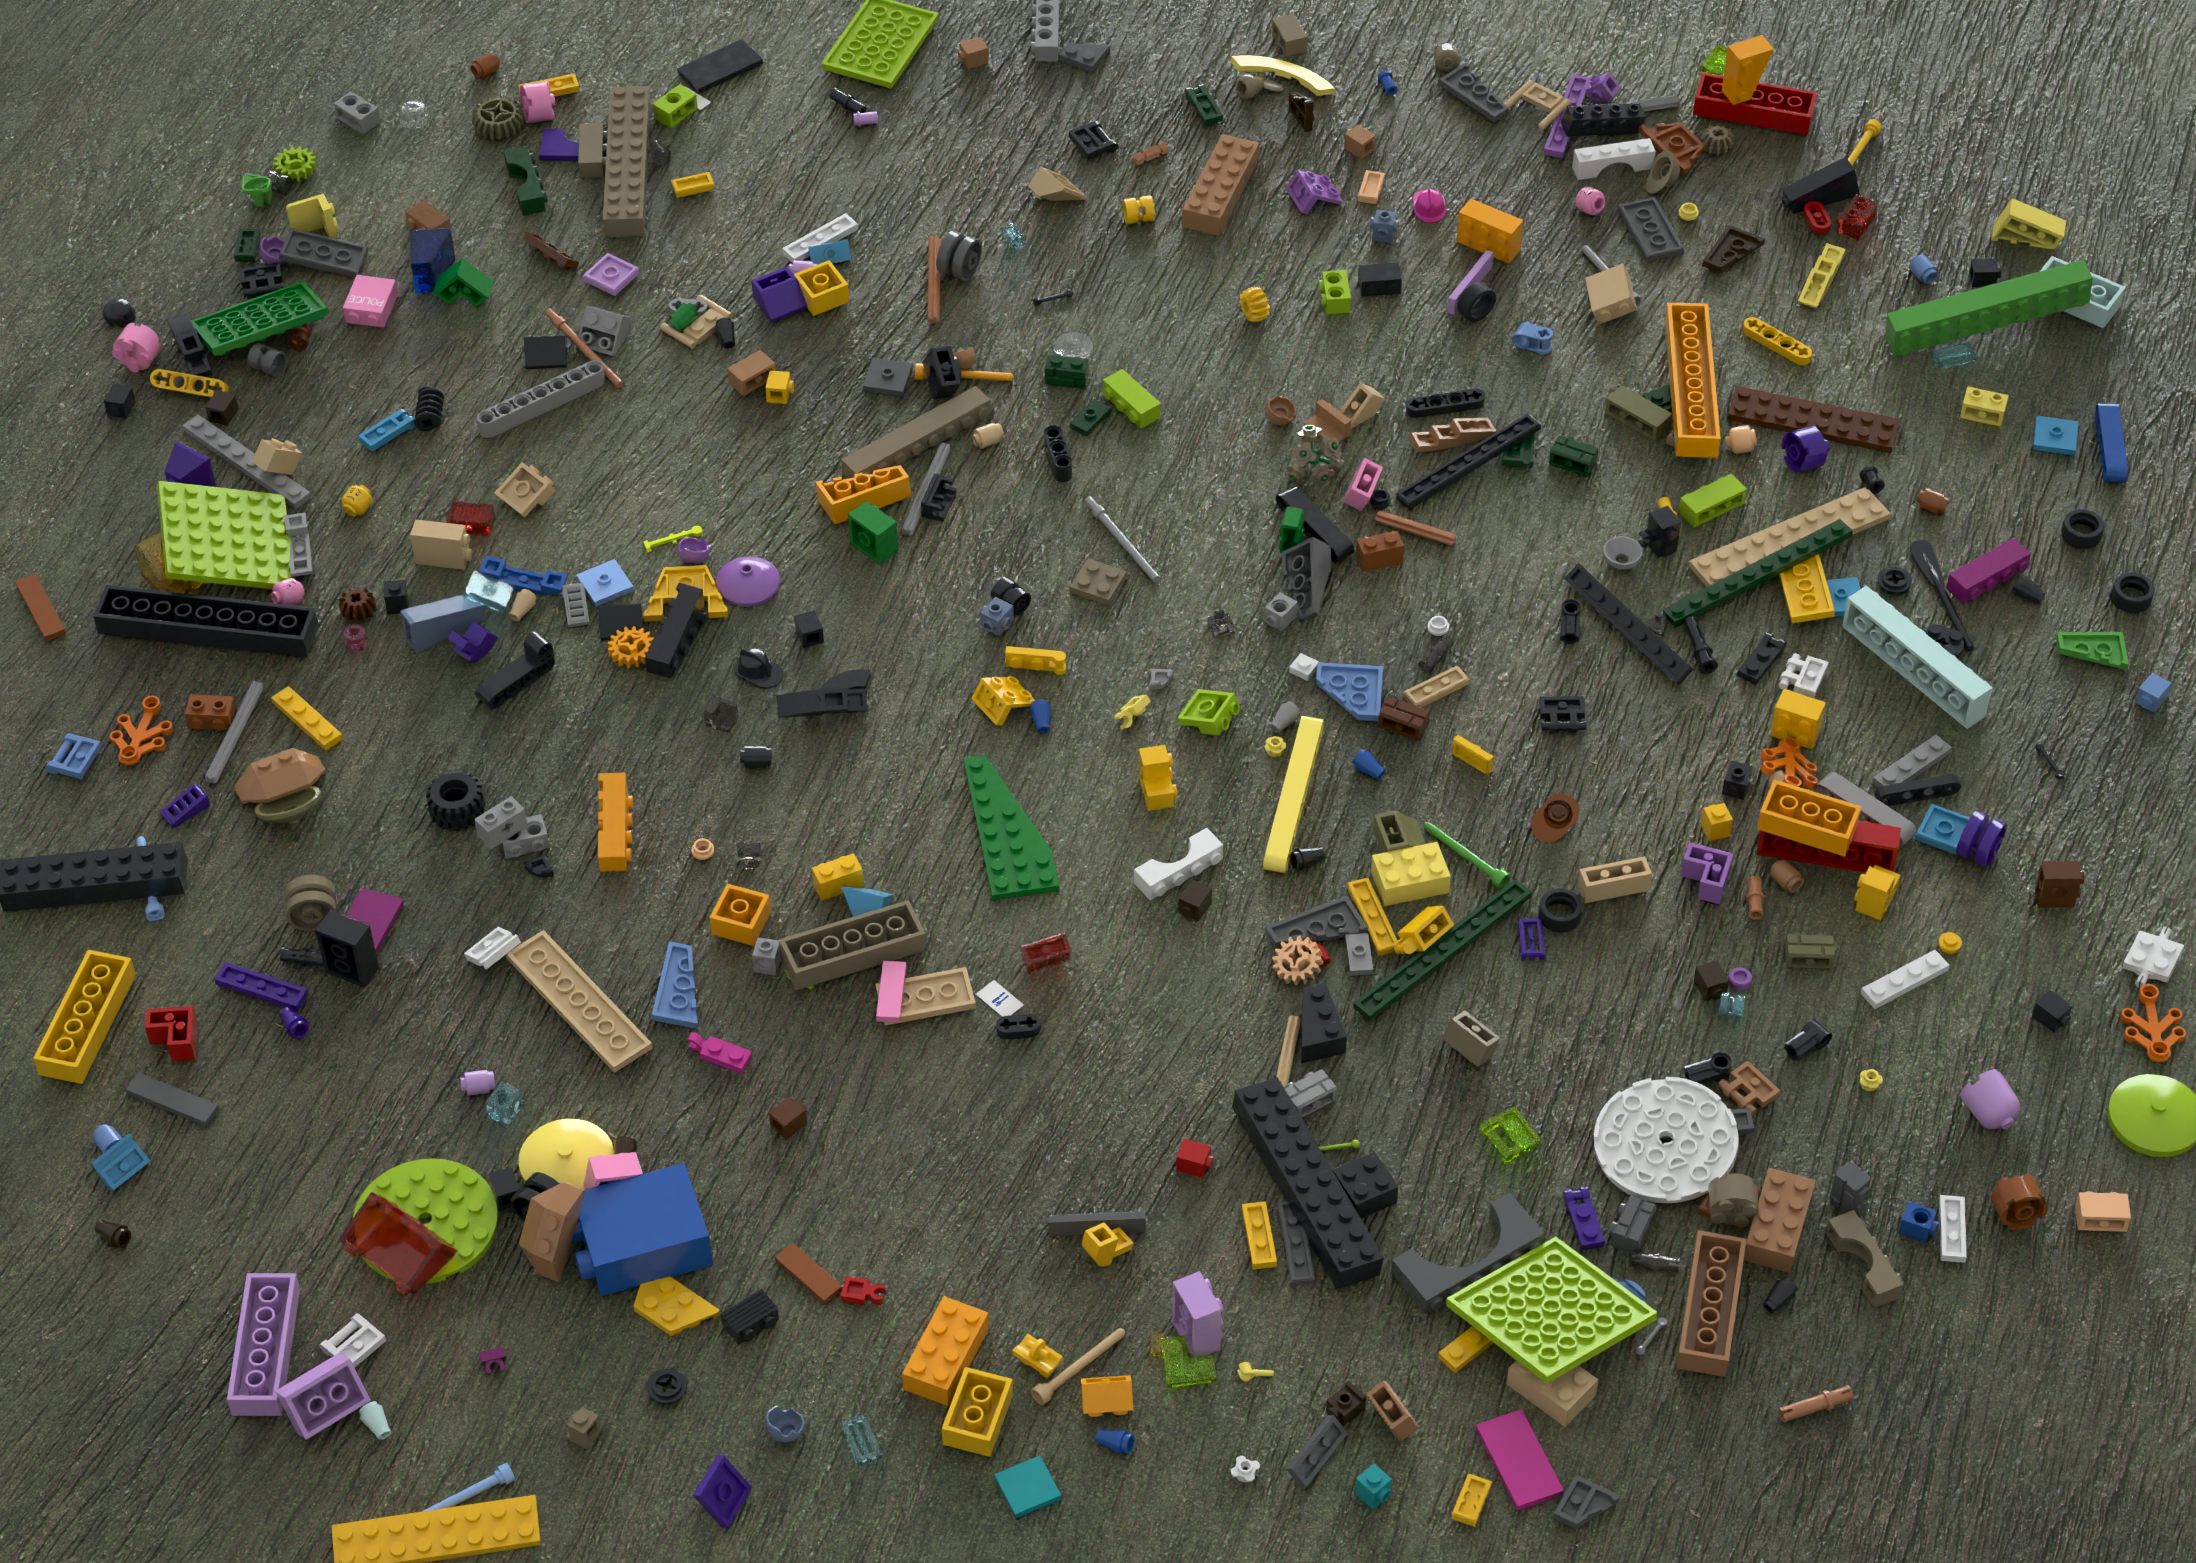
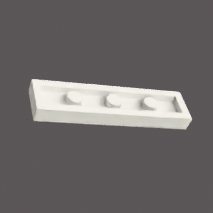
[782,213,858,263]
[1860,950,1949,1009]

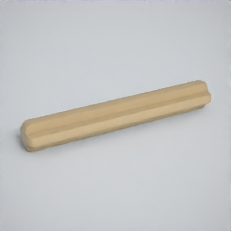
[1276,1015,1301,1087]

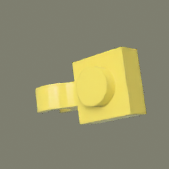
[1114,694,1151,729]

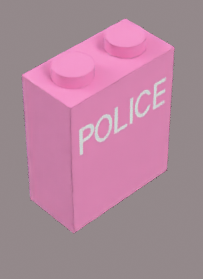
[343,275,398,327]

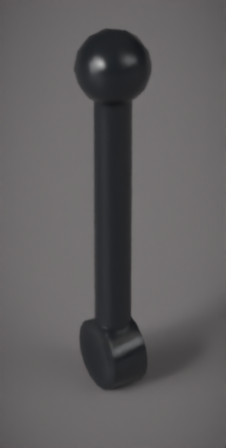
[1033,290,1073,306]
[2035,743,2065,779]

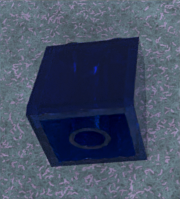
[410,228,456,293]

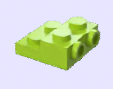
[1177,689,1240,735]

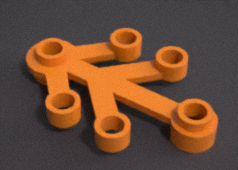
[109,696,173,766]
[1760,737,1818,789]
[2120,984,2186,1063]

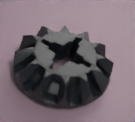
[1877,567,1912,595]
[647,1369,687,1405]

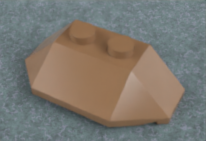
[234,748,326,804]
[519,1182,586,1282]

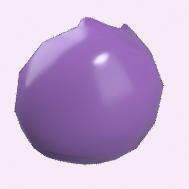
[259,236,286,264]
[677,537,711,565]

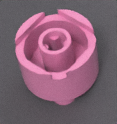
[519,81,555,123]
[112,323,162,372]

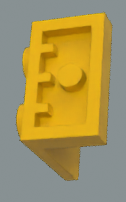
[971,676,1035,726]

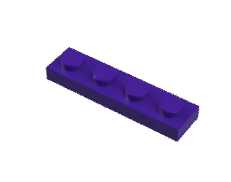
[214,962,309,1012]

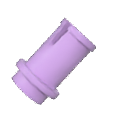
[853,111,878,127]

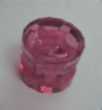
[343,624,367,652]

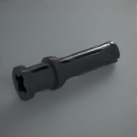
[1684,617,1718,674]

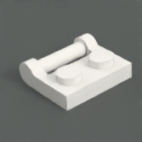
[319,1313,386,1368]

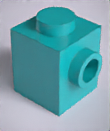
[1355,1463,1392,1510]

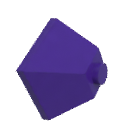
[164,441,216,487]

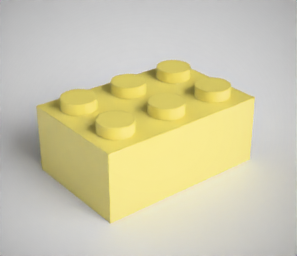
[1371,842,1451,906]

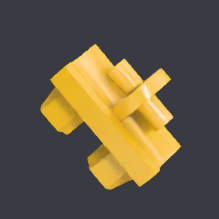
[1012,1333,1063,1378]

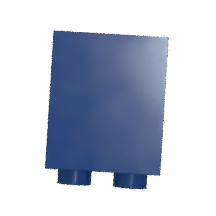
[571,1163,713,1296]

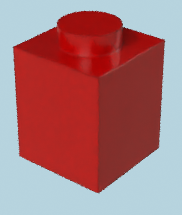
[1176,1139,1214,1178]

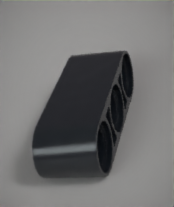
[1044,425,1072,482]

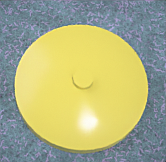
[519,1119,614,1188]

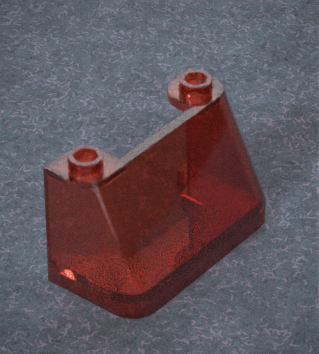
[338,1192,458,1296]

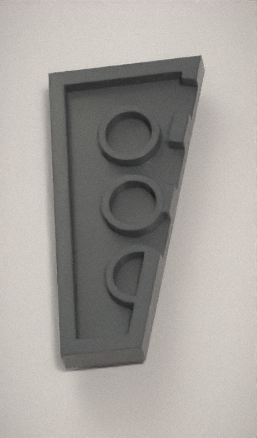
[1439,62,1508,123]
[1265,896,1368,948]

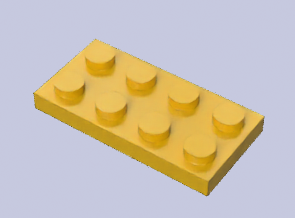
[1779,554,1835,623]

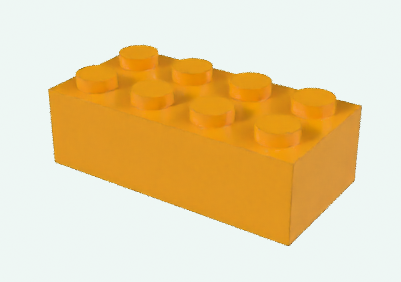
[1757,780,1862,856]
[902,1296,989,1406]

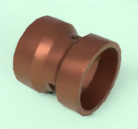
[287,323,312,351]

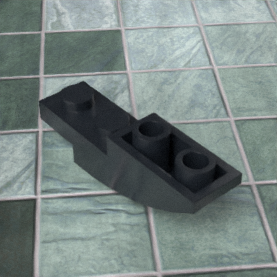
[167,313,212,377]
[776,688,868,718]

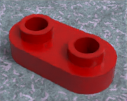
[1803,201,1831,234]

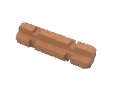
[1133,142,1169,165]

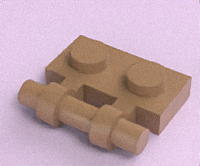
[1718,1061,1780,1116]

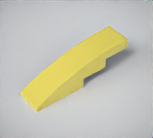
[1798,243,1846,309]

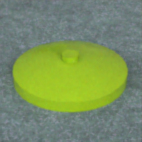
[2107,1074,2196,1157]

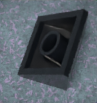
[524,336,568,369]
[598,603,644,641]

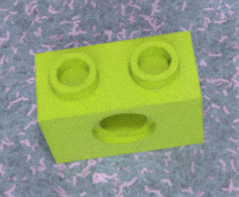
[653,84,698,128]

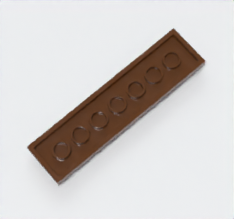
[1727,386,1900,453]

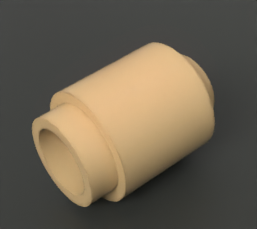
[972,423,1004,449]

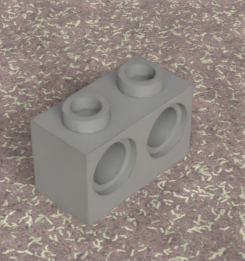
[334,91,380,134]
[501,814,550,859]

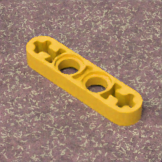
[1743,317,1812,365]
[150,369,229,398]

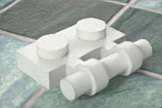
[1779,653,1829,698]

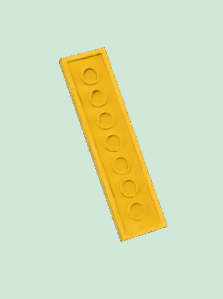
[332,1495,541,1563]

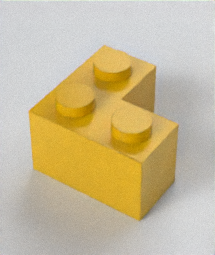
[1139,745,1178,811]
[1854,865,1901,921]

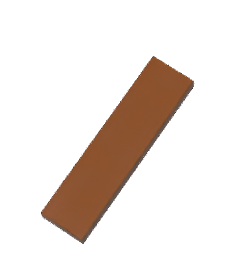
[15,574,66,642]

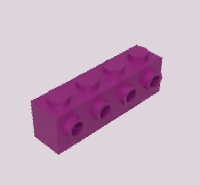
[1946,538,2031,604]

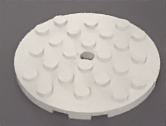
[1594,1077,1739,1203]

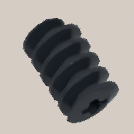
[414,387,444,431]

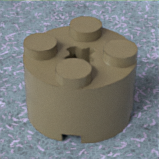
[1708,1173,1759,1227]

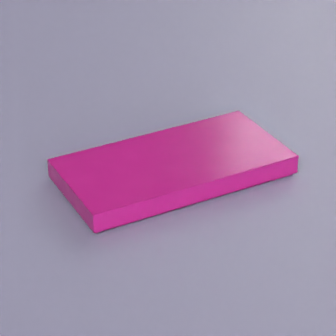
[1476,1409,1564,1511]

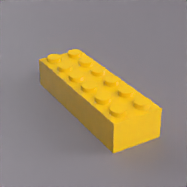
[33,950,136,1084]

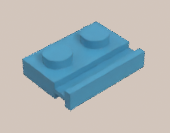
[90,1134,150,1191]

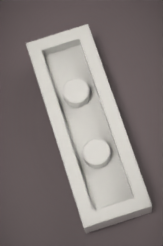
[1939,1195,1967,1263]

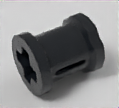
[1859,466,1885,494]

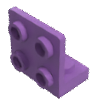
[1286,170,1343,214]

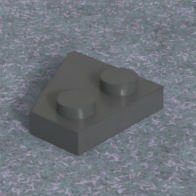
[1059,44,1110,72]
[1553,1475,1620,1529]

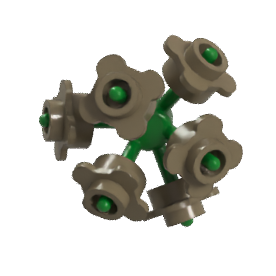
[1287,425,1344,486]

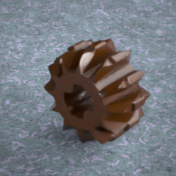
[339,587,376,623]

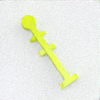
[643,526,703,553]

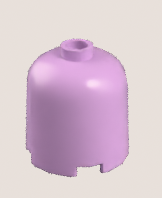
[1959,1069,2020,1130]

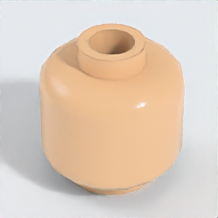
[1726,425,1757,454]

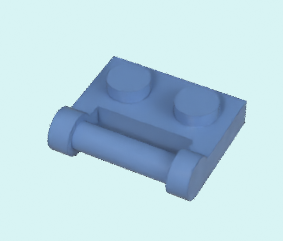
[45,733,102,779]

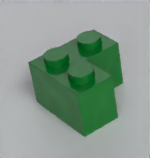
[433,258,494,307]

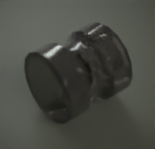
[267,171,292,195]

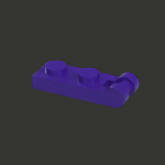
[1563,1186,1605,1251]

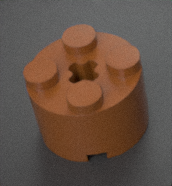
[1991,1174,2048,1230]

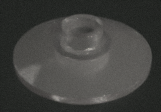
[1053,331,1094,358]

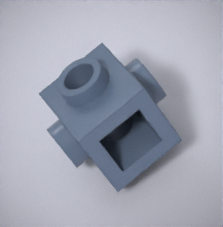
[1370,209,1399,243]
[980,597,1014,636]

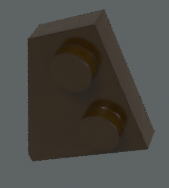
[1289,92,1315,132]

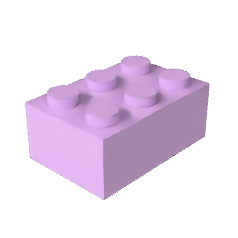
[1172,1271,1224,1360]
[275,1352,371,1440]

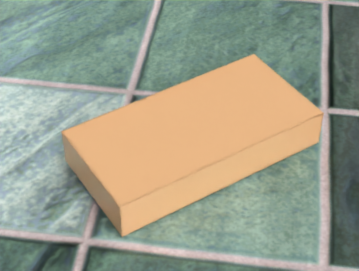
[1358,170,1385,204]

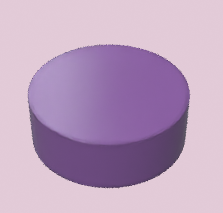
[1728,967,1752,991]

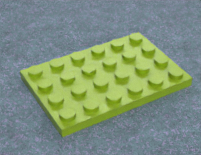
[821,0,939,89]

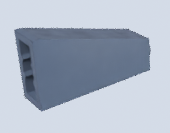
[400,593,485,653]

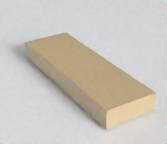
[1403,666,1470,707]

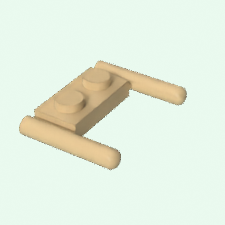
[1504,80,1571,130]
[660,295,733,349]

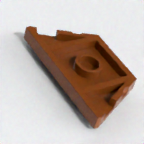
[1638,123,1705,175]

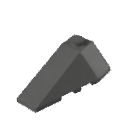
[1282,537,1331,621]

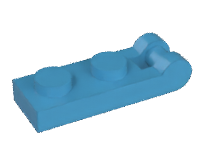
[358,409,416,452]

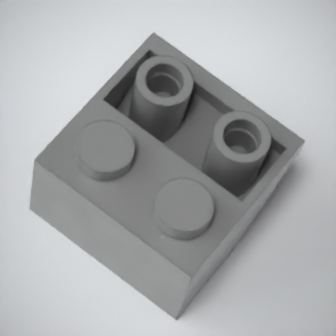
[578,306,632,356]

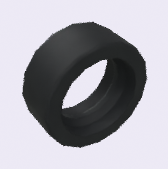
[1457,282,1496,322]
[2061,509,2104,549]
[2111,572,2155,613]
[1538,888,1583,933]

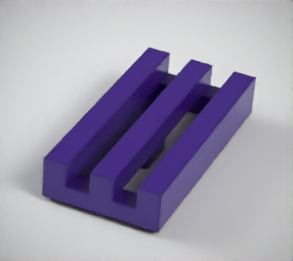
[1518,919,1545,960]

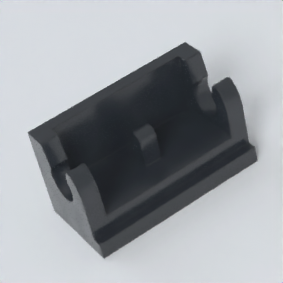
[921,473,957,522]

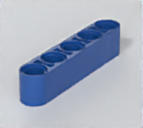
[2095,403,2128,483]

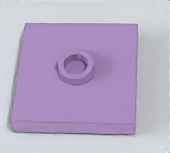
[583,253,640,296]

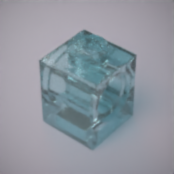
[486,1081,524,1125]

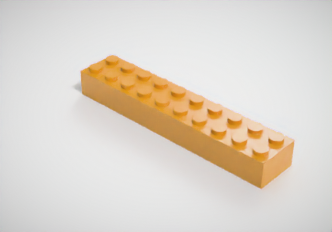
[1665,302,1721,458]

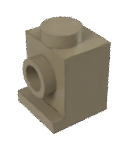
[566,1407,601,1450]

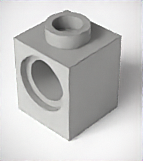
[1264,592,1298,631]
[752,937,781,975]

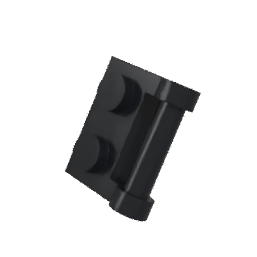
[1069,121,1119,160]

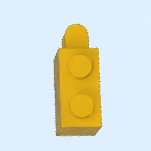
[1394,906,1454,954]

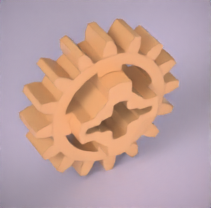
[1272,936,1323,985]

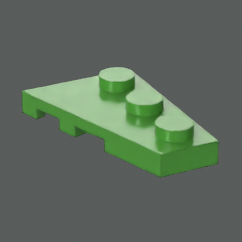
[2056,632,2129,670]

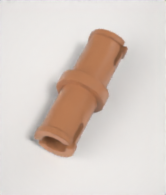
[1746,876,1764,920]

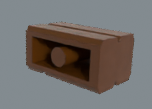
[1378,696,1430,741]

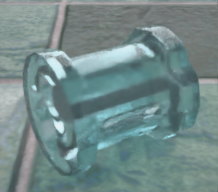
[1001,223,1026,250]

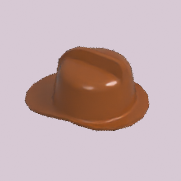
[1531,793,1579,843]

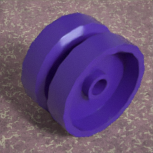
[1956,810,2007,868]

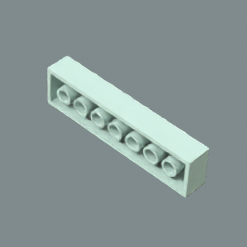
[1842,586,1992,729]

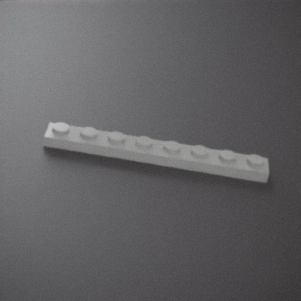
[183,414,311,510]

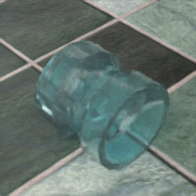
[1719,992,1745,1018]

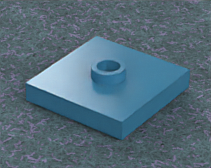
[2033,416,2078,456]
[1826,577,1861,617]
[1915,804,1970,855]

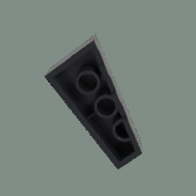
[645,582,707,678]

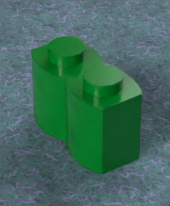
[1279,507,1305,554]

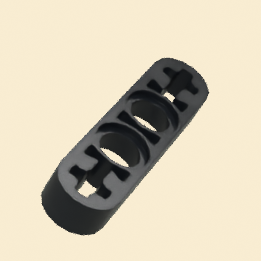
[1406,389,1485,418]
[1874,774,1961,806]

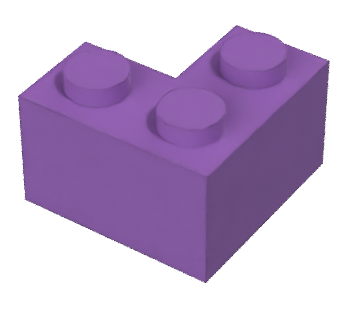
[1681,842,1733,904]

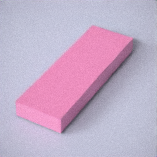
[876,961,906,1022]

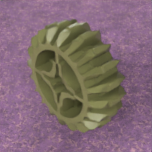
[471,96,525,141]

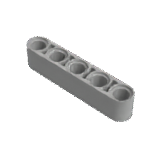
[1815,772,1917,848]

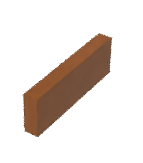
[775,1243,842,1305]

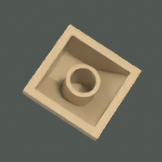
[1028,166,1087,201]

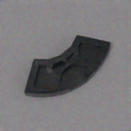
[820,669,871,689]

